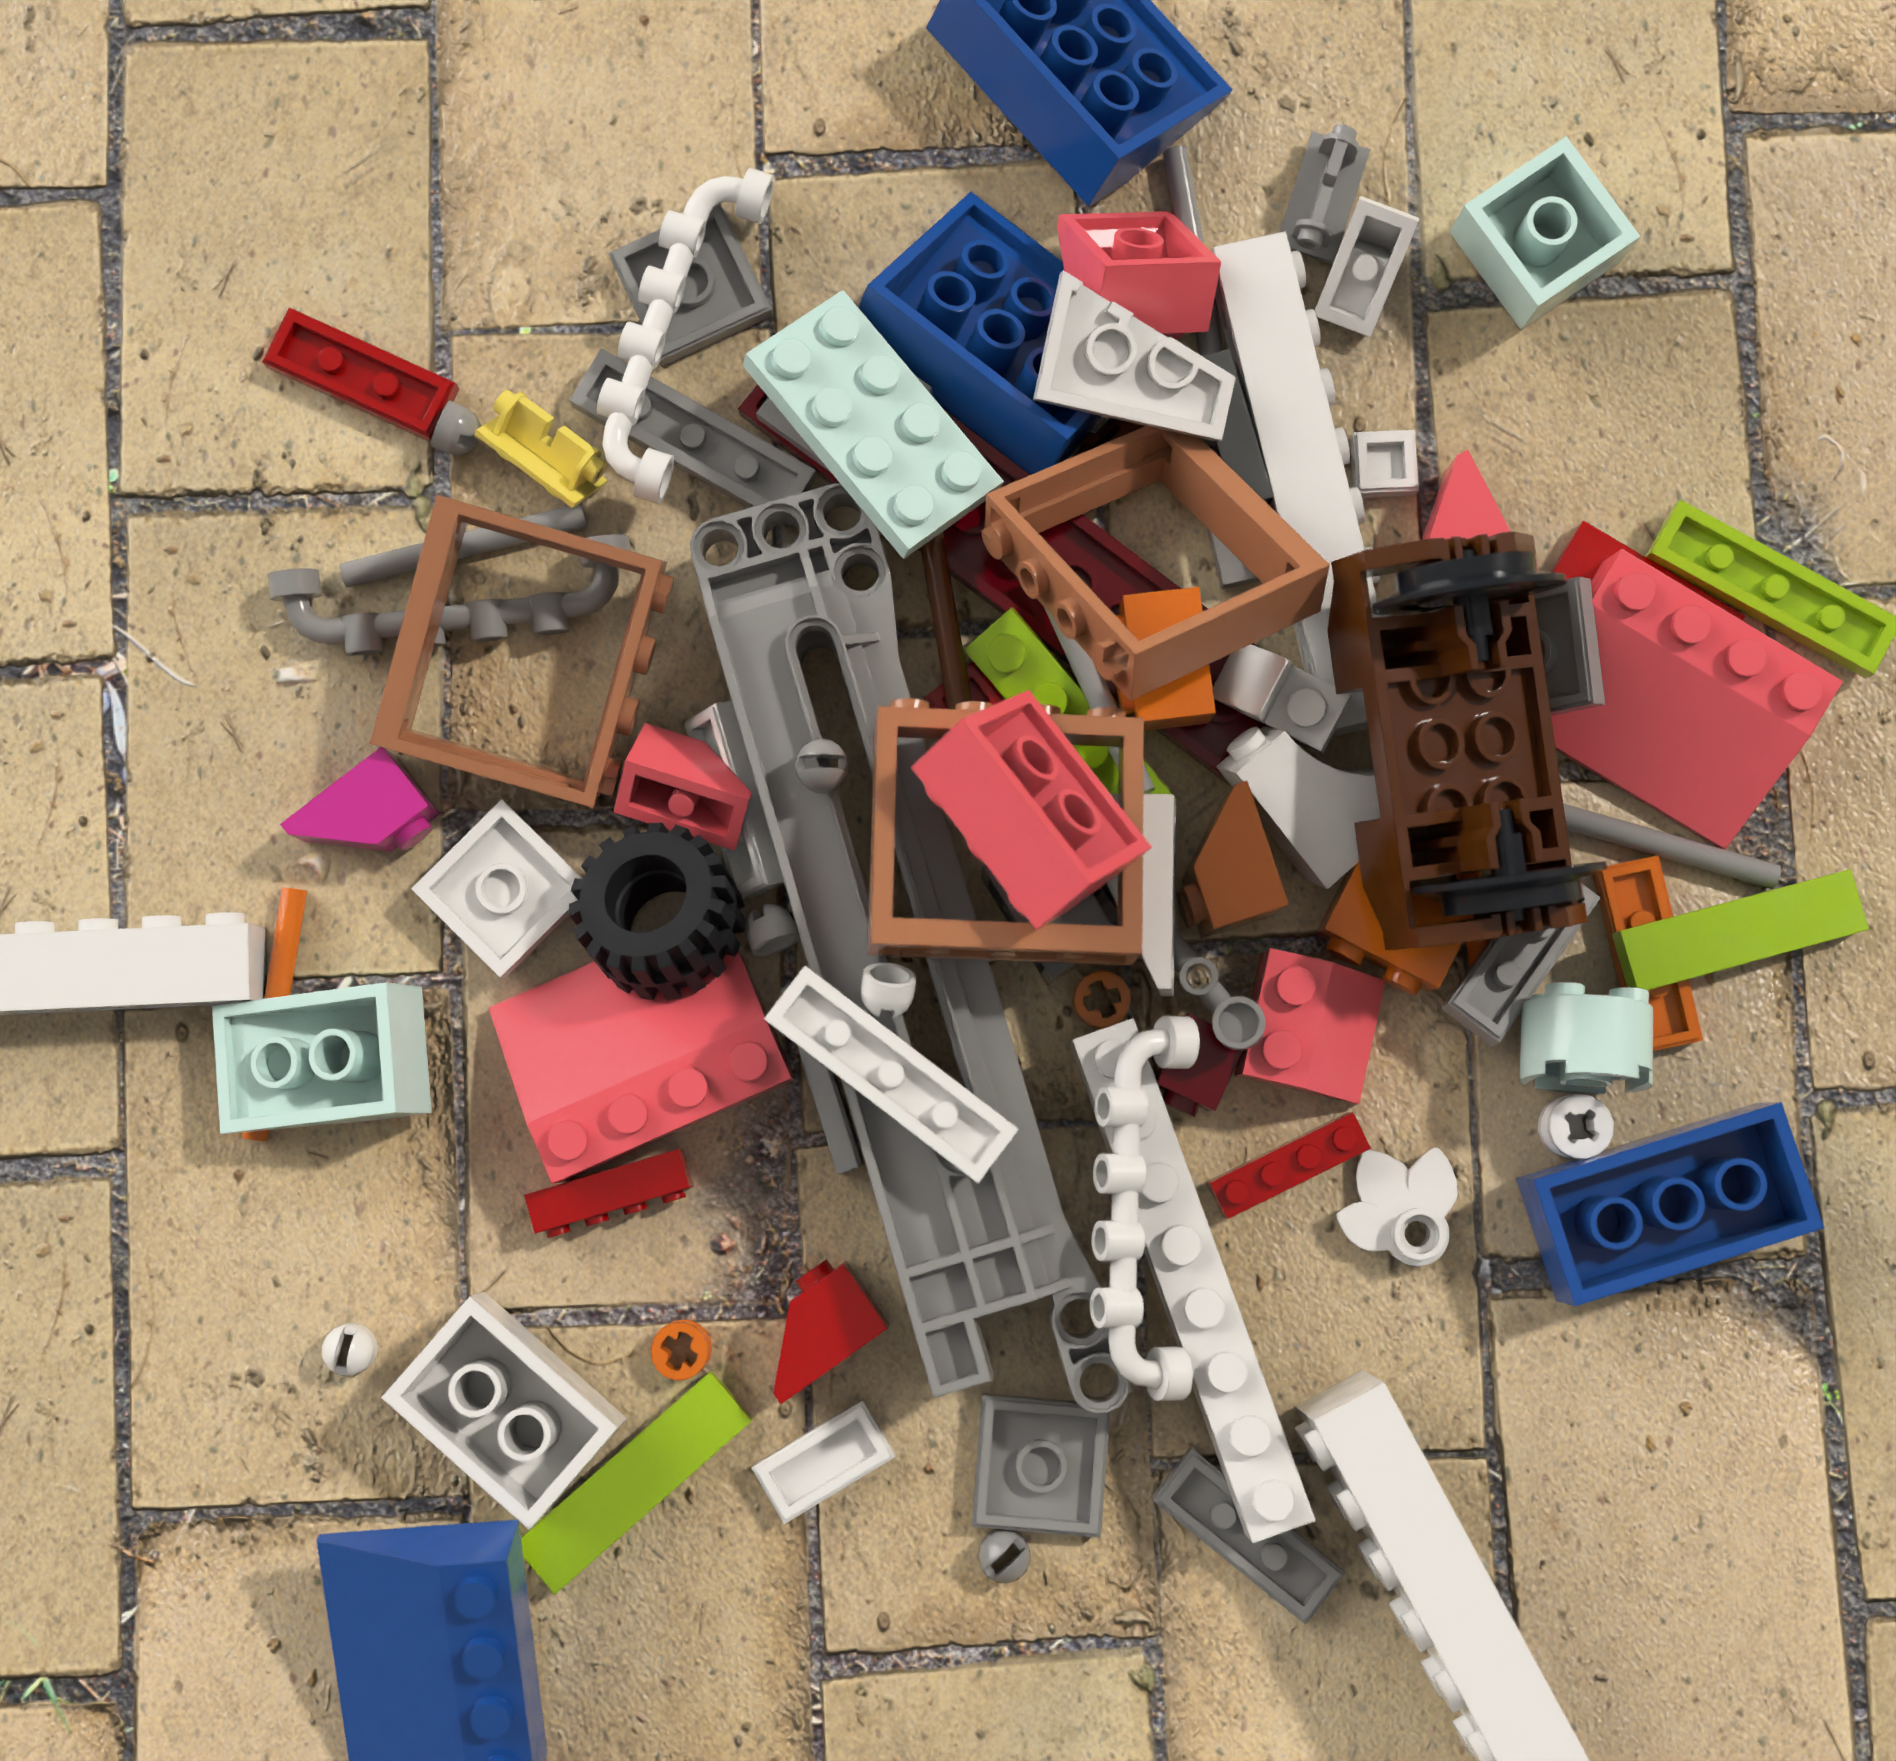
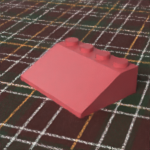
[1551,549,1843,850]
[489,949,796,1184]

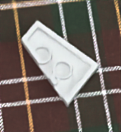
[1033,270,1236,442]

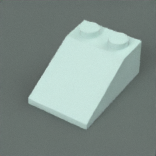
[212,982,432,1134]

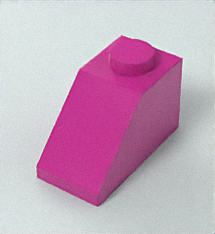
[280,747,441,852]

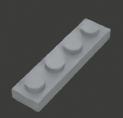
[569,348,817,529]

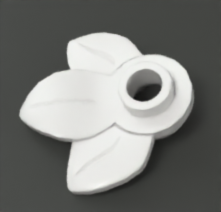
[1336,1147,1458,1266]

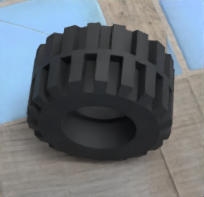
[569,823,746,1000]

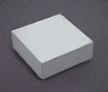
[1350,430,1419,498]

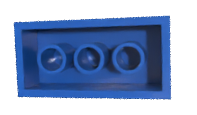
[1516,1102,1824,1306]

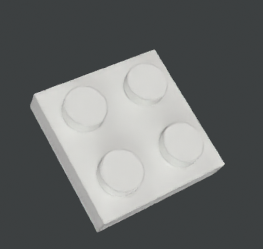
[411,799,582,979]

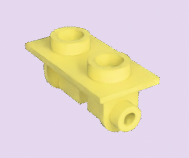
[474,390,608,508]

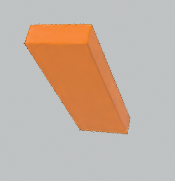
[1593,855,1703,1051]

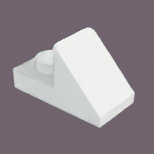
[1314,196,1419,337]
[1213,644,1352,754]

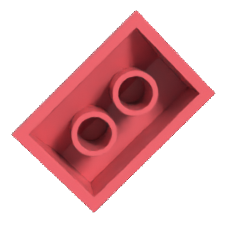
[911,690,1152,930]

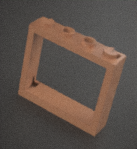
[981,426,1330,701]
[370,495,674,808]
[868,698,1144,965]

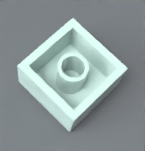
[1449,136,1641,330]

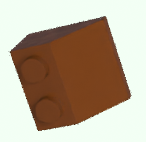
[1176,781,1289,939]

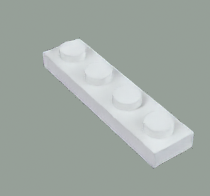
[764,966,1019,1183]

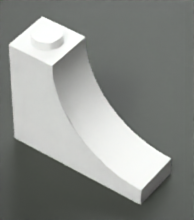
[1216,726,1380,889]

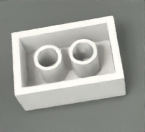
[381,1292,627,1530]

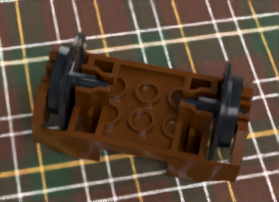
[1327,531,1607,950]

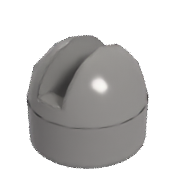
[430,400,482,455]
[795,739,849,793]
[979,1529,1030,1583]

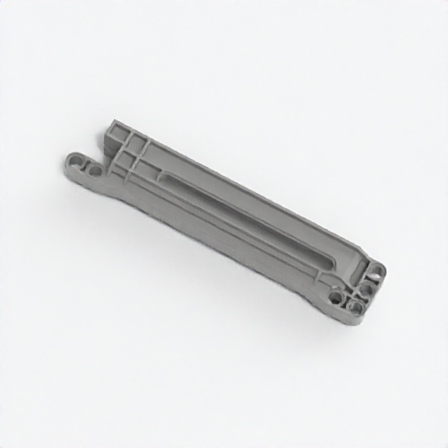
[690,483,1130,1414]

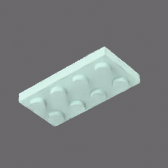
[742,290,1004,559]

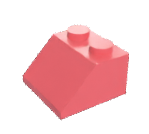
[1057,211,1221,339]
[1234,948,1385,1104]

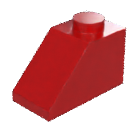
[773,1259,890,1404]

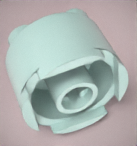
[1519,982,1653,1094]

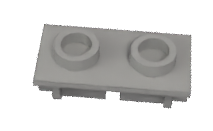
[1280,124,1371,264]

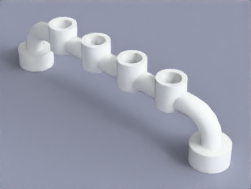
[596,168,775,504]
[1090,1016,1200,1401]

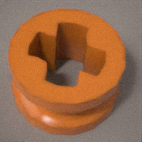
[1072,971,1131,1029]
[651,1319,712,1381]

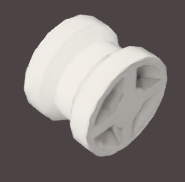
[1538,1094,1614,1159]

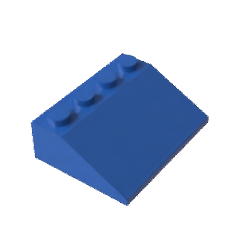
[926,0,1233,206]
[858,191,1103,475]
[316,1519,547,1761]

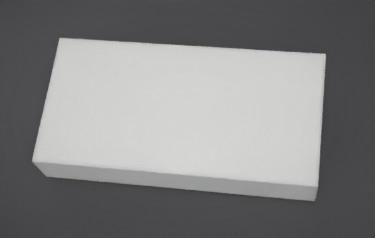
[752,1399,896,1524]

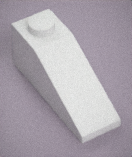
[1106,794,1176,996]

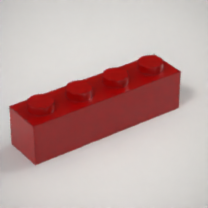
[1206,1112,1371,1219]
[524,1149,694,1238]

